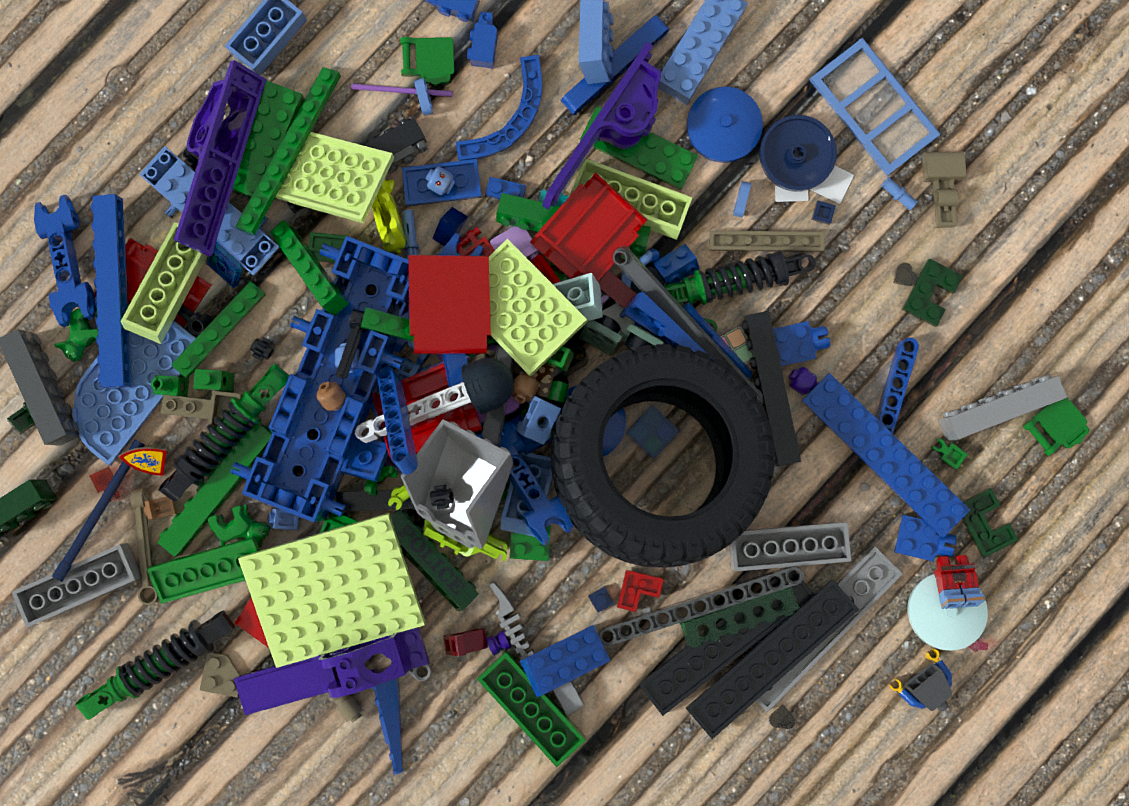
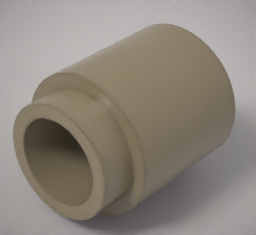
[335,695,363,723]

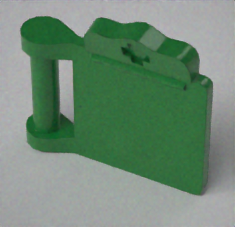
[400,37,454,86]
[1022,397,1089,456]

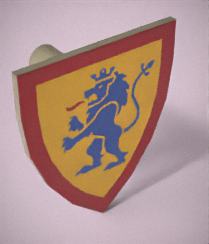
[118,442,167,476]

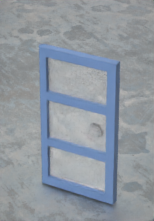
[810,38,940,176]

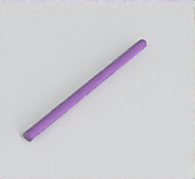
[351,84,453,97]

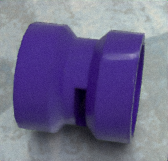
[486,630,512,656]

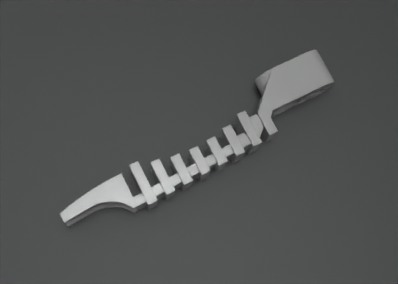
[490,581,585,716]

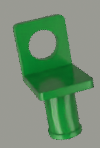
[151,375,189,397]

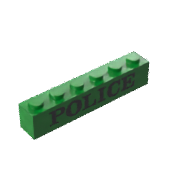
[270,220,349,316]

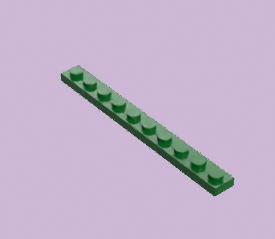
[236,67,341,235]

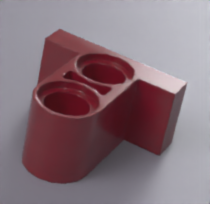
[443,628,488,656]

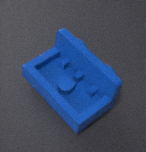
[653,244,700,285]

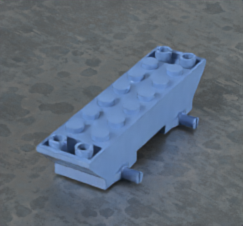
[139,146,280,276]

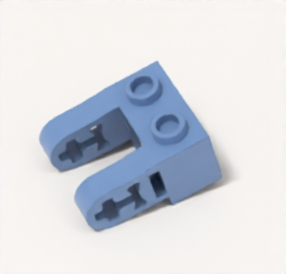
[515,396,561,445]

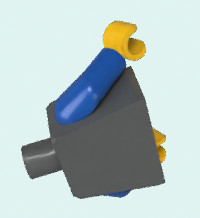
[889,649,952,711]

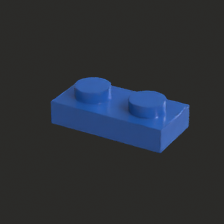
[485,177,526,200]

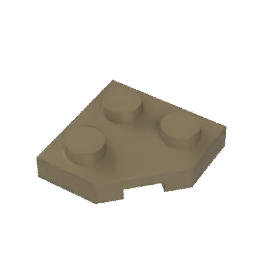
[200,652,241,698]

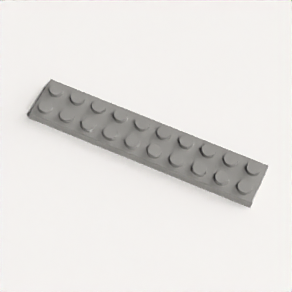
[756,546,903,713]

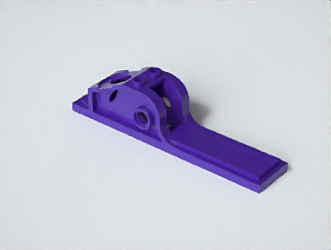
[542,42,661,210]
[174,60,266,256]
[234,627,430,715]

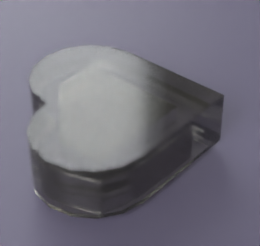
[893,262,918,287]
[769,704,795,729]

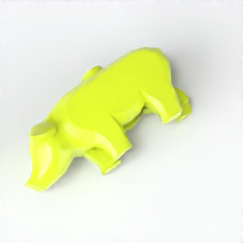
[372,179,406,254]

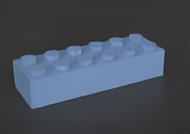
[658,0,748,105]

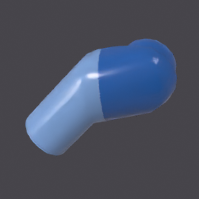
[639,248,660,266]

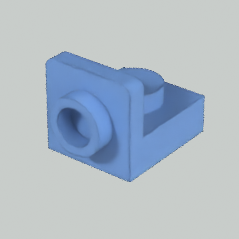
[268,508,299,530]

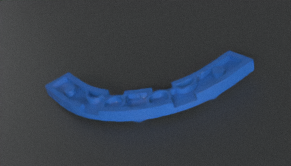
[456,55,542,161]

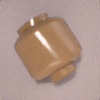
[511,373,539,403]
[316,382,346,411]

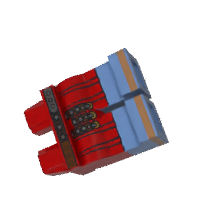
[934,555,985,609]

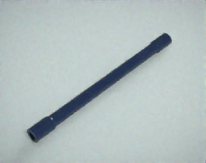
[51,440,145,582]

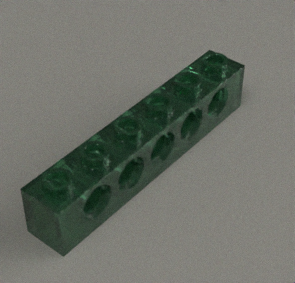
[679,586,800,648]

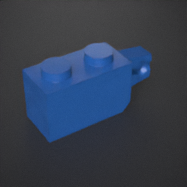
[425,0,480,22]
[467,12,498,69]

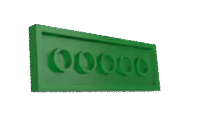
[580,106,698,190]
[146,536,260,604]

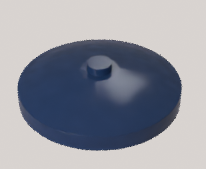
[759,115,837,192]

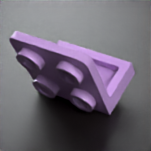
[490,226,541,261]

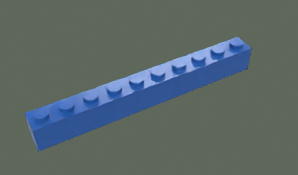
[91,194,131,389]

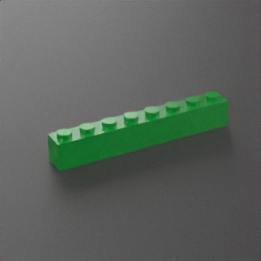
[496,193,651,256]
[157,422,272,557]

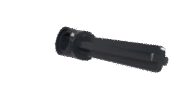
[177,304,213,335]
[336,309,369,379]

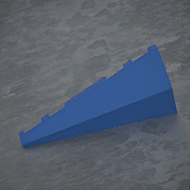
[372,678,403,775]

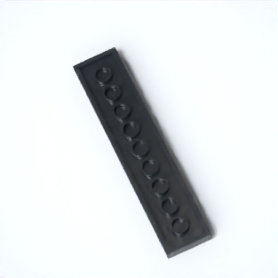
[639,570,814,716]
[686,579,859,739]

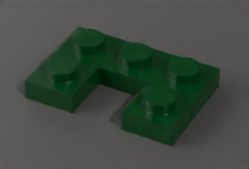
[902,258,963,327]
[962,488,1019,558]

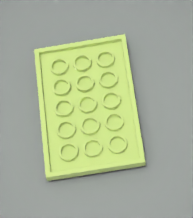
[275,132,394,223]
[489,239,588,377]

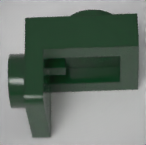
[7,402,35,435]

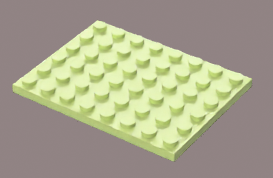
[238,513,426,668]

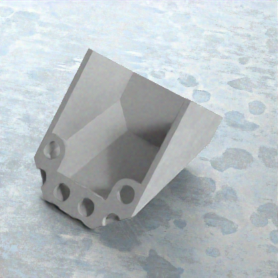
[400,419,513,549]

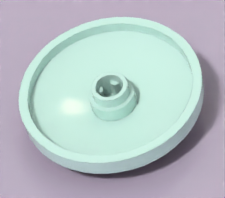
[907,574,988,651]

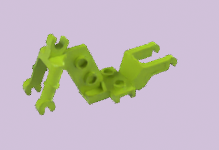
[388,485,508,561]

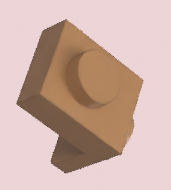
[144,496,177,520]

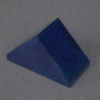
[432,207,468,246]

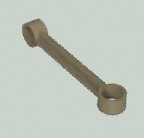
[130,488,159,605]

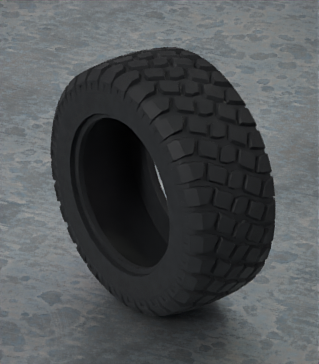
[551,344,775,568]

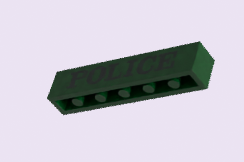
[390,509,479,612]

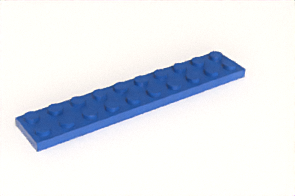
[802,373,970,538]

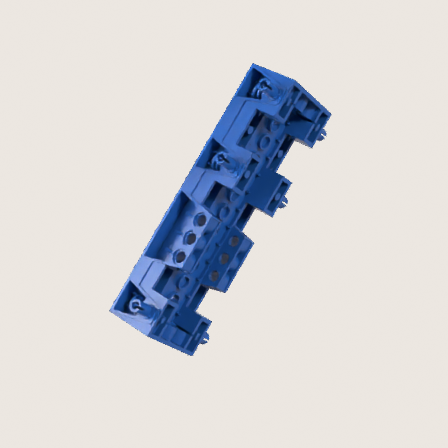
[231,236,409,522]

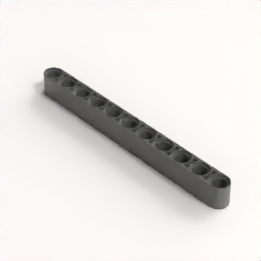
[599,566,803,646]

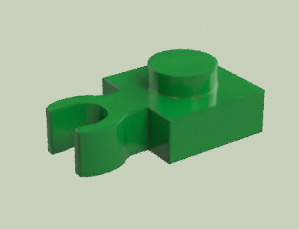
[931,439,968,470]

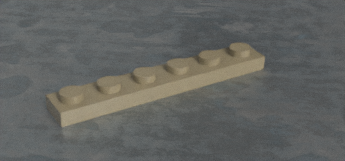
[709,231,825,252]

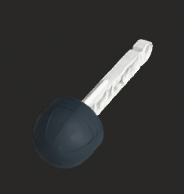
[355,358,514,443]

